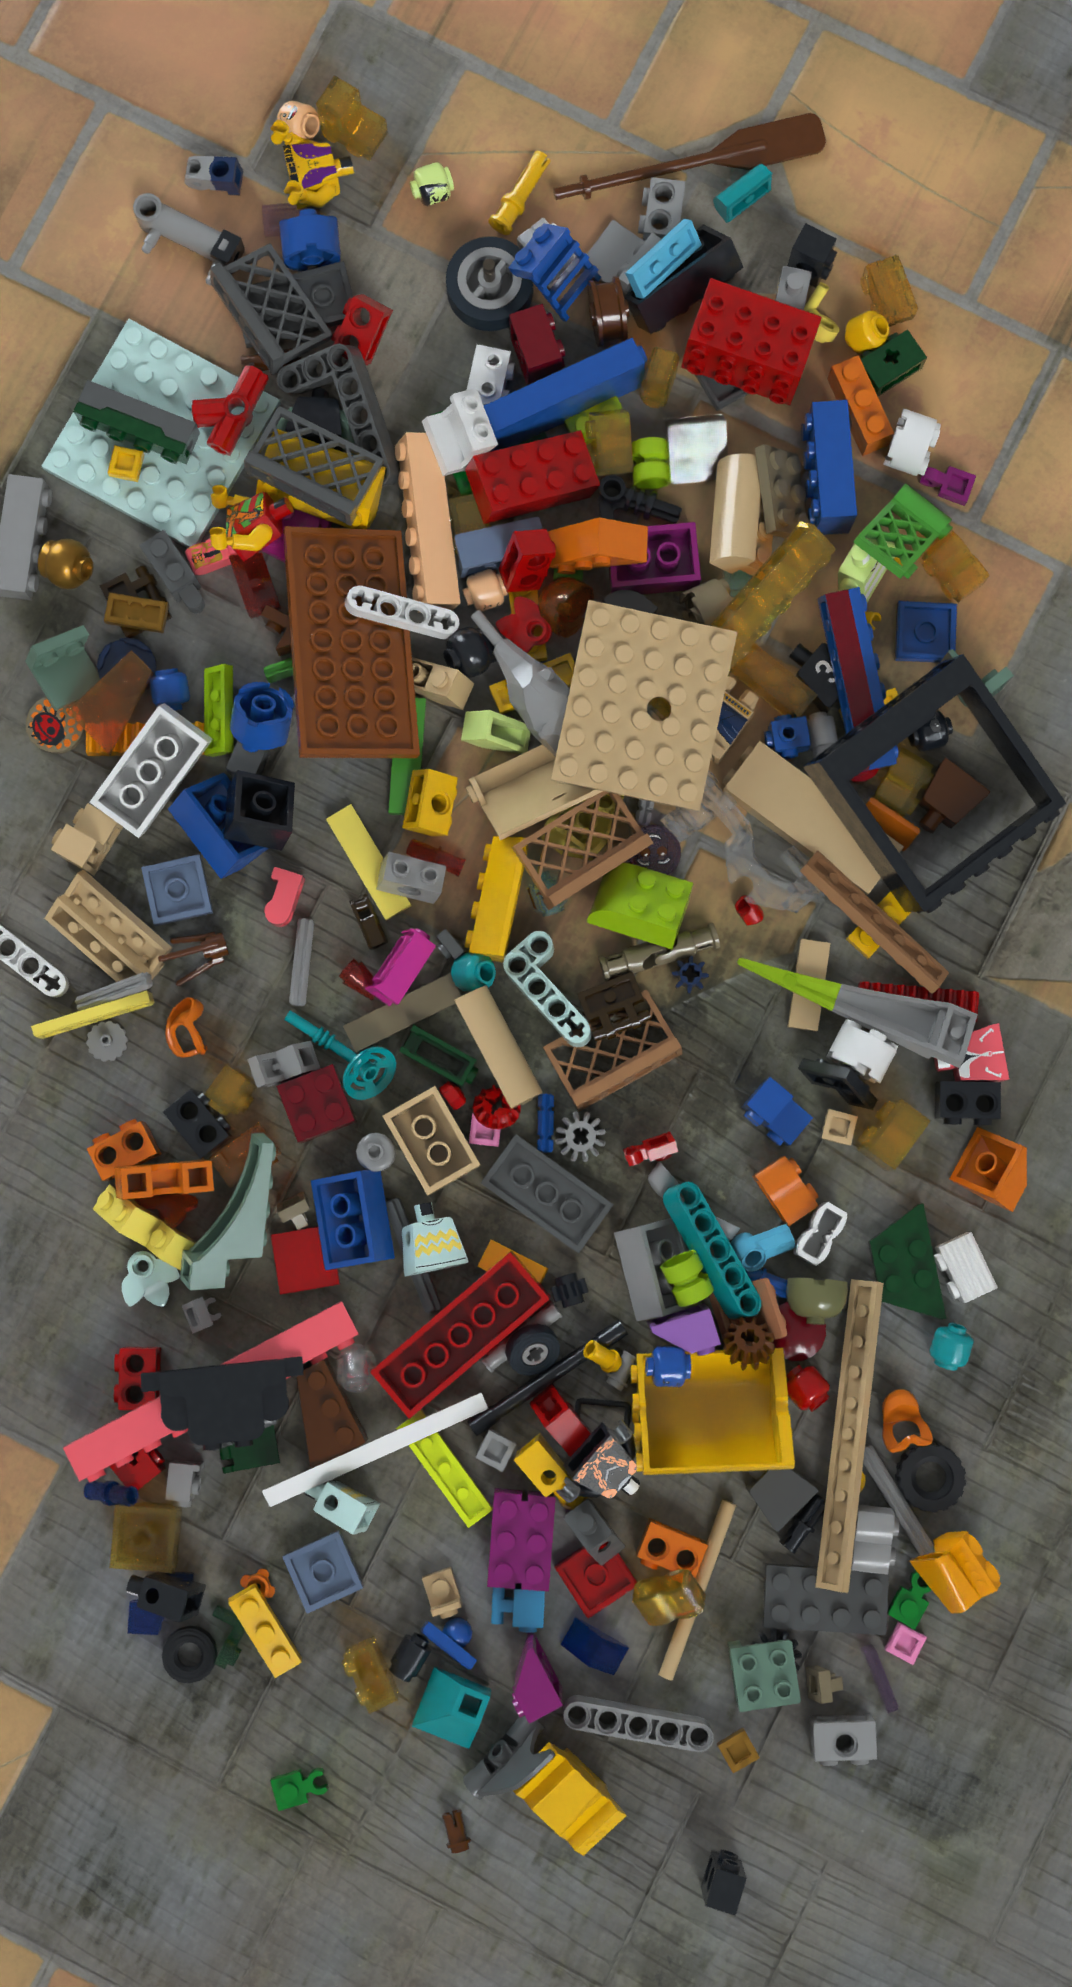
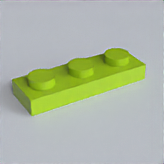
[204,664,234,757]

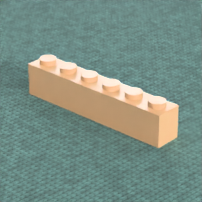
[395,432,461,613]

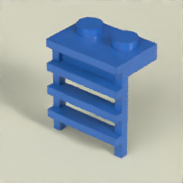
[508,223,602,322]

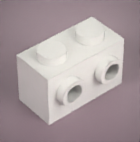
[467,344,516,406]

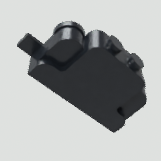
[140,1356,304,1451]

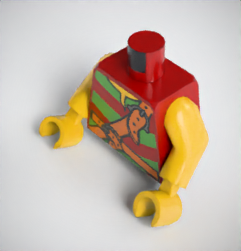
[210,485,294,562]

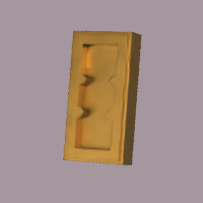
[104,592,169,633]

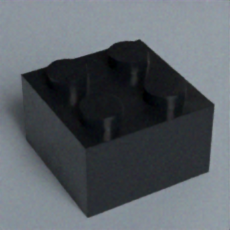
[224,770,295,851]

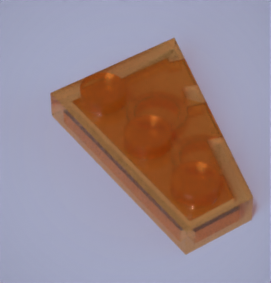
[67,650,154,756]

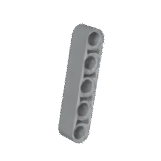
[563,1695,714,1752]

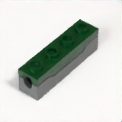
[73,380,200,464]

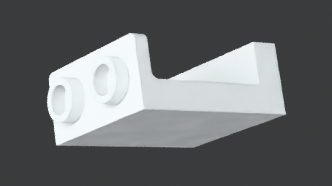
[422,388,498,476]

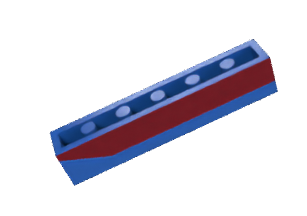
[817,587,898,772]

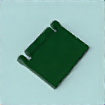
[219,1425,280,1474]

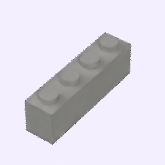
[0,474,52,601]

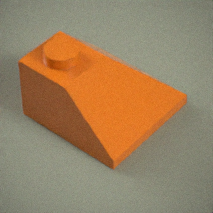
[949,1127,1027,1212]

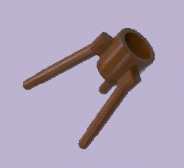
[158,931,229,986]

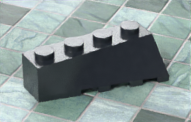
[624,224,744,334]

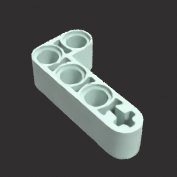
[503,931,591,1048]

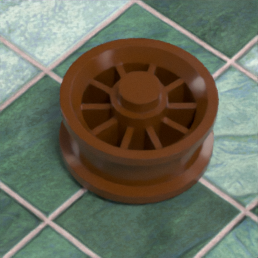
[588,276,630,347]

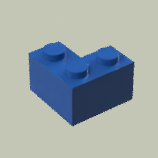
[741,1077,813,1146]

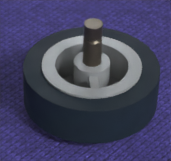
[446,237,533,331]

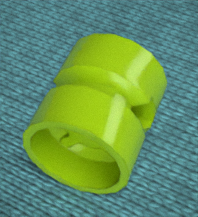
[631,437,671,490]
[660,1250,714,1307]

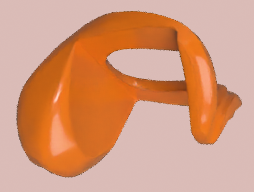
[165,997,208,1058]
[882,1389,933,1453]

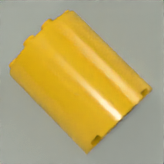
[630,1348,795,1475]

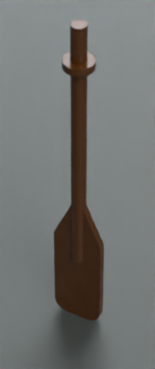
[553,113,826,200]

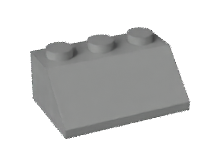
[614,1218,702,1321]

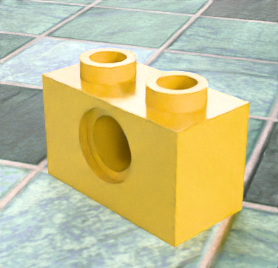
[402,769,458,837]

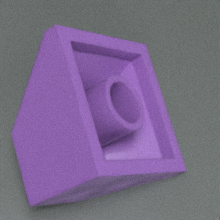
[647,1303,721,1356]

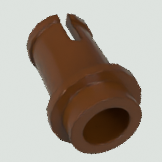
[442,1809,471,1854]

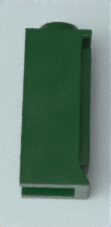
[399,1025,479,1088]

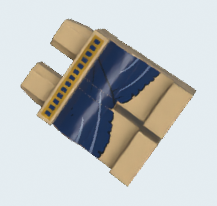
[711,675,759,765]

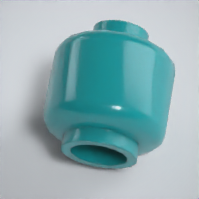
[451,953,496,992]
[929,1323,974,1371]

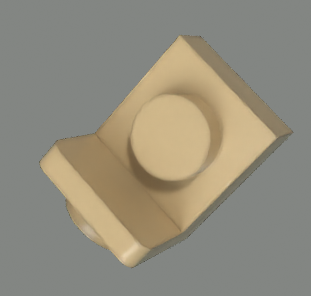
[422,1567,463,1619]

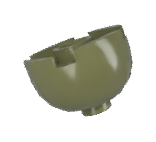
[786,1278,848,1325]

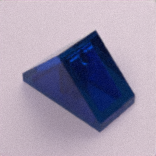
[561,1617,629,1675]

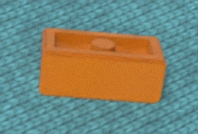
[865,797,920,851]

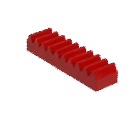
[858,981,979,1023]

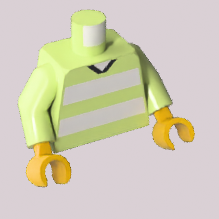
[838,538,903,630]

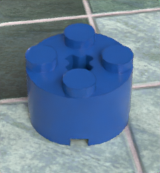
[279,209,341,272]
[230,682,294,752]

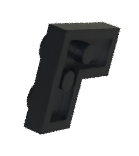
[798,1058,878,1110]

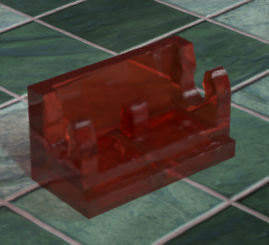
[229,552,281,619]

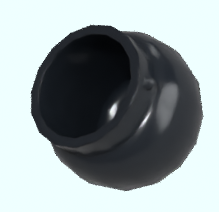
[443,627,497,678]

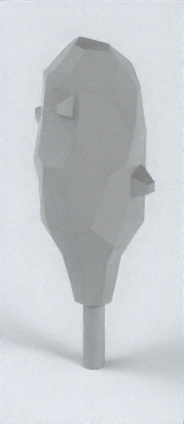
[471,610,570,757]

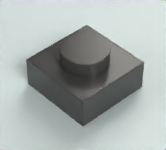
[436,929,465,960]

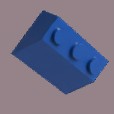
[168,772,269,879]
[311,1170,395,1270]

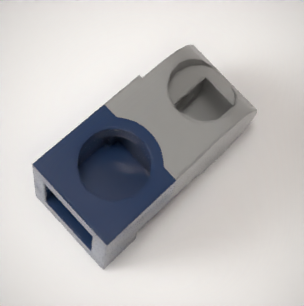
[184,156,243,196]

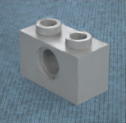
[376,852,446,904]
[810,1714,877,1766]

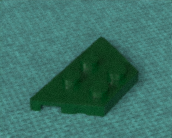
[868,1203,946,1319]

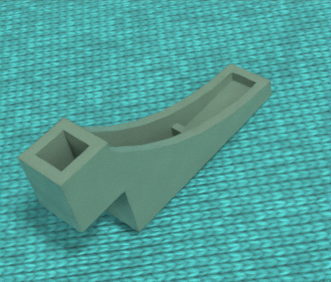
[180,1133,276,1290]

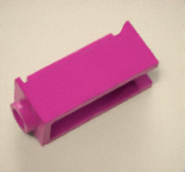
[365,928,436,1006]

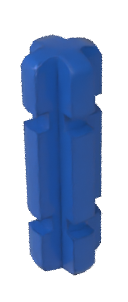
[537,1094,554,1153]

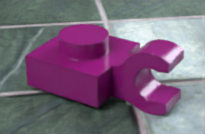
[919,466,976,506]

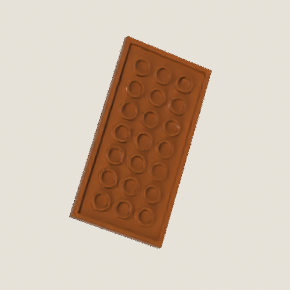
[283,526,420,758]

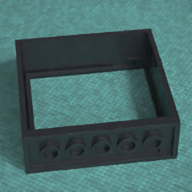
[803,654,1067,913]

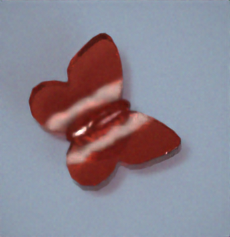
[135,1193,198,1228]

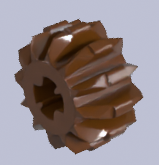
[723,1317,775,1371]

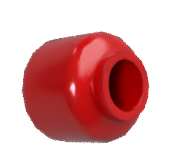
[786,1365,830,1412]

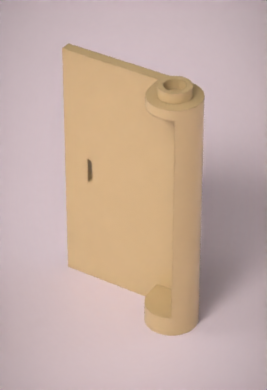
[465,744,603,840]

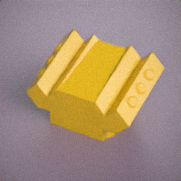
[513,1742,627,1856]

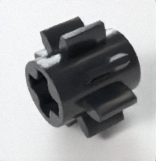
[550,1272,589,1308]

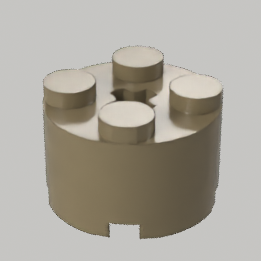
[679,578,744,632]

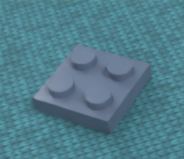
[141,854,213,926]
[282,1529,364,1614]

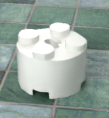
[883,408,941,476]
[826,1019,898,1084]

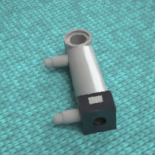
[133,193,245,286]

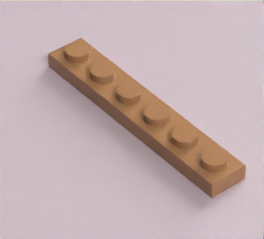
[800,850,949,994]

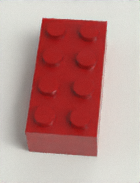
[465,430,600,524]

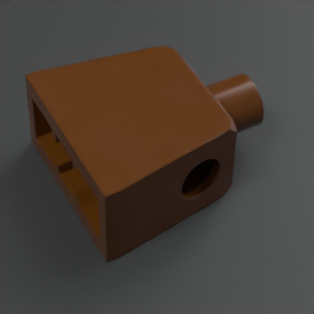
[918,757,991,833]

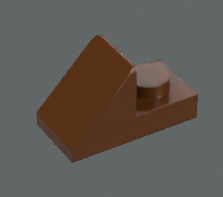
[261,605,292,656]

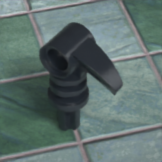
[598,475,682,524]

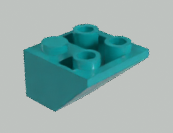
[412,1666,491,1749]

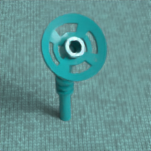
[284,1010,396,1100]

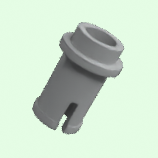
[606,1350,636,1391]

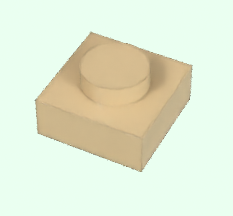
[820,1109,858,1146]

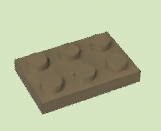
[755,444,809,542]

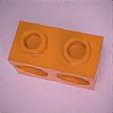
[86,1119,162,1181]
[636,1518,708,1581]

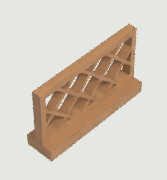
[512,791,653,910]
[543,989,683,1112]

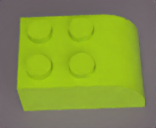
[587,863,693,950]

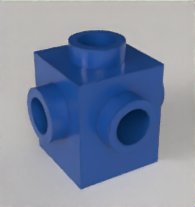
[764,714,811,759]

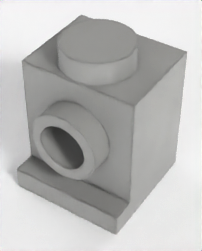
[165,1459,204,1507]

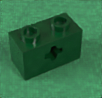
[860,329,927,397]

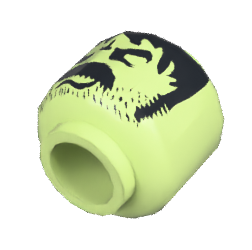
[409,162,454,206]

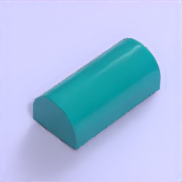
[713,163,772,223]

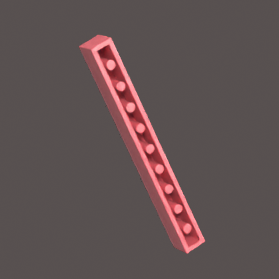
[63,1301,358,1483]

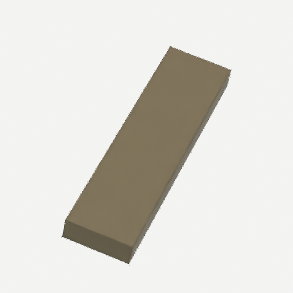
[343,973,461,1053]

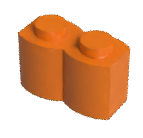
[752,1156,819,1226]

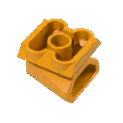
[909,1531,1001,1613]

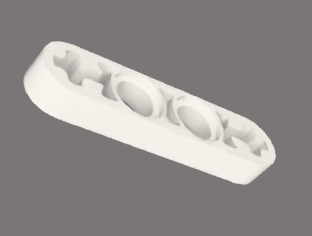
[345,586,459,639]
[0,924,69,998]

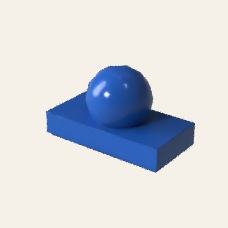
[420,1617,477,1670]

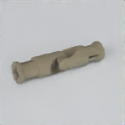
[598,923,720,981]

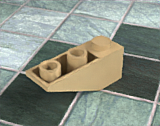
[412,657,474,710]

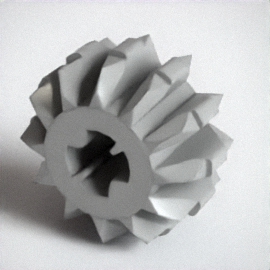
[555,1111,606,1162]

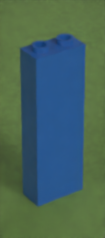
[484,338,647,452]

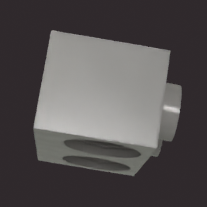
[638,177,686,241]

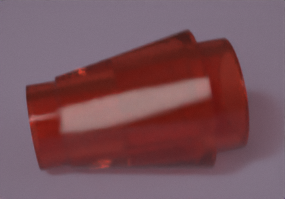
[338,958,375,1001]

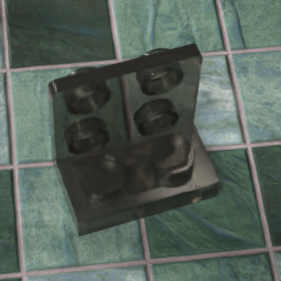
[664,413,728,484]

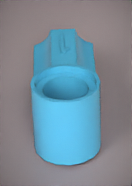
[730,1224,796,1272]

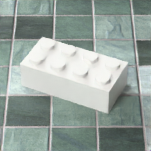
[90,703,213,838]

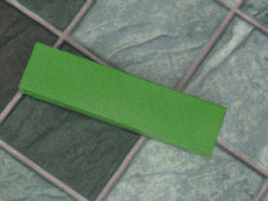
[388,698,426,815]

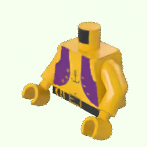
[271,120,354,210]

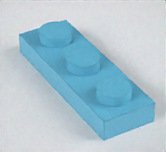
[625,219,702,299]

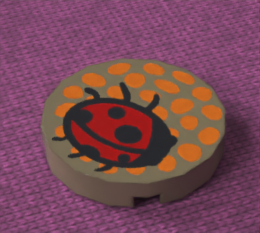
[26,697,86,754]

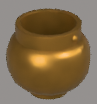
[38,539,93,589]

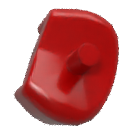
[735,895,764,926]

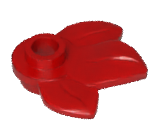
[496,596,552,654]

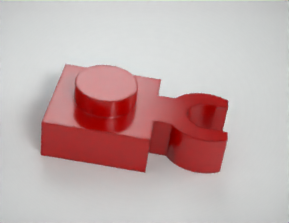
[623,1132,679,1167]

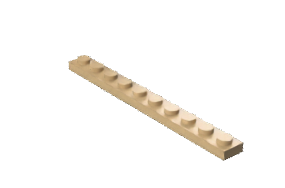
[815,1279,883,1593]

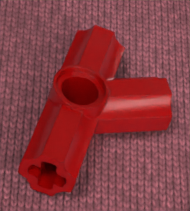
[192,365,269,456]

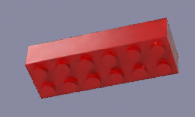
[370,1250,551,1419]

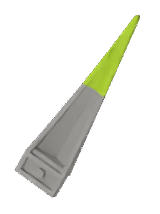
[737,958,978,1068]

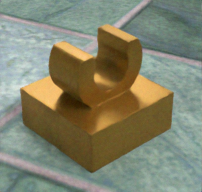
[717,1728,760,1774]

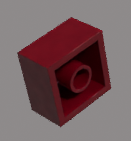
[509,303,565,385]
[276,1064,357,1144]

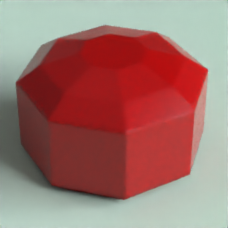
[439,1081,466,1111]

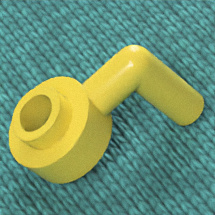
[804,282,839,343]

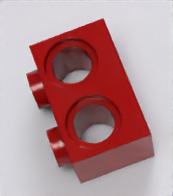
[332,294,393,365]
[498,529,556,593]
[113,1347,161,1410]

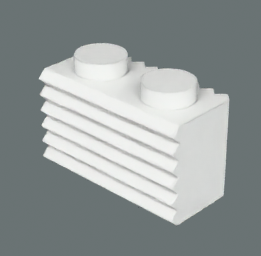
[933,1232,998,1303]

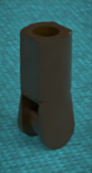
[349,894,388,950]

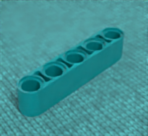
[663,1182,761,1320]

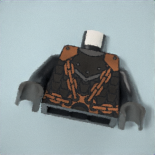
[556,1419,640,1503]

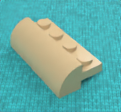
[709,454,773,581]
[44,870,172,994]
[454,986,543,1109]

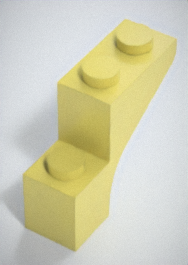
[93,1184,196,1271]

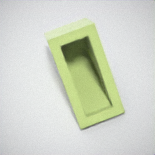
[461,710,531,754]

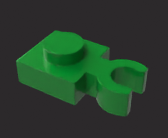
[887,1570,931,1630]
[270,1768,329,1811]

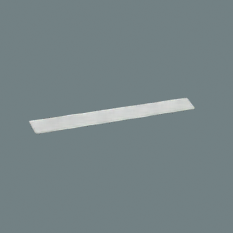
[262,1393,488,1507]

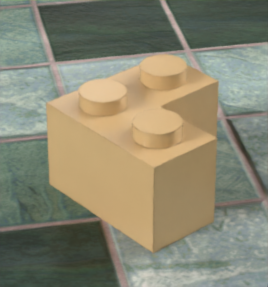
[51,803,123,876]

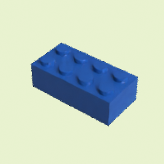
[801,400,857,536]

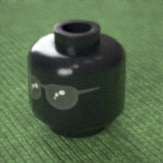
[907,710,953,751]

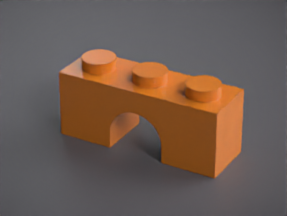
[827,355,894,457]
[114,1159,214,1200]

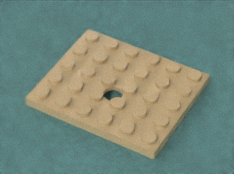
[551,600,737,812]

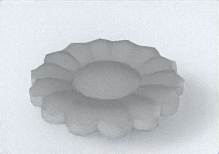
[86,1021,128,1062]

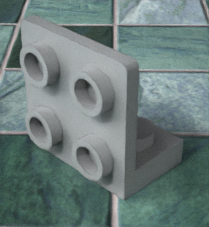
[582,220,661,297]

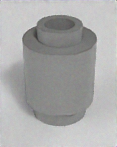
[807,712,838,757]

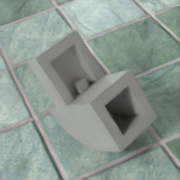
[247,1041,321,1088]

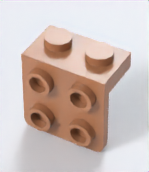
[709,1278,787,1346]

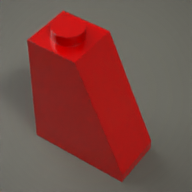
[529,1384,592,1457]

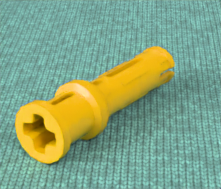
[488,150,551,235]

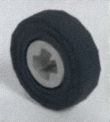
[505,1324,560,1376]

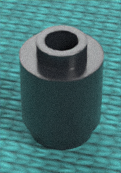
[389,1632,432,1682]

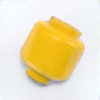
[845,311,889,354]

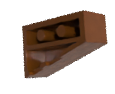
[297,1358,368,1469]

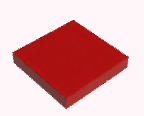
[271,1227,341,1295]
[554,1542,639,1619]

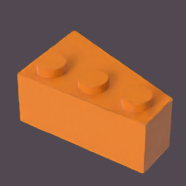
[548,517,648,574]

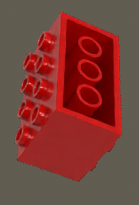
[681,278,822,406]

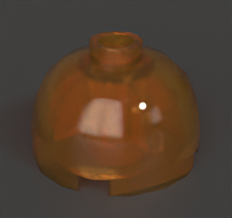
[538,577,594,638]

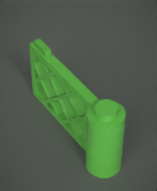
[853,484,953,579]

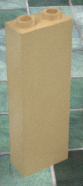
[722,741,904,895]

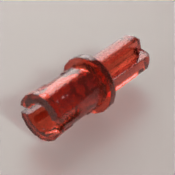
[406,839,466,877]

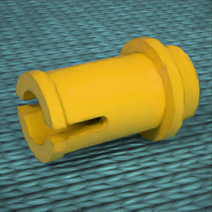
[583,1340,622,1373]

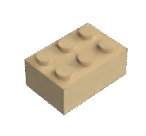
[383,1086,481,1195]

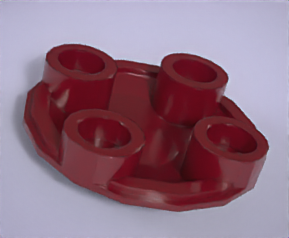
[772,1301,826,1361]

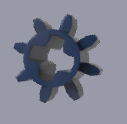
[671,956,709,994]

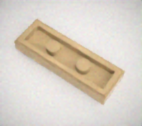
[787,939,831,1032]

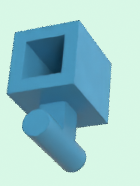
[491,1584,545,1633]

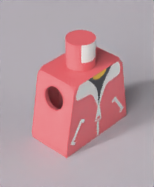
[934,1023,1009,1082]

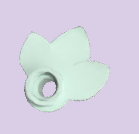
[122,1251,180,1307]

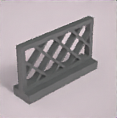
[210,243,333,375]
[244,406,384,526]

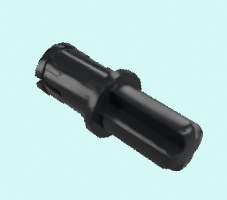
[779,1495,825,1554]

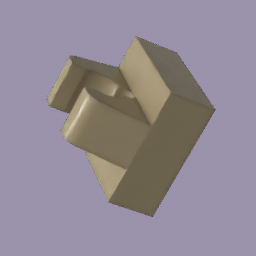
[277,1191,310,1230]
[805,1665,843,1704]

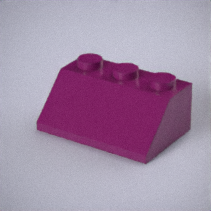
[512,1632,563,1724]

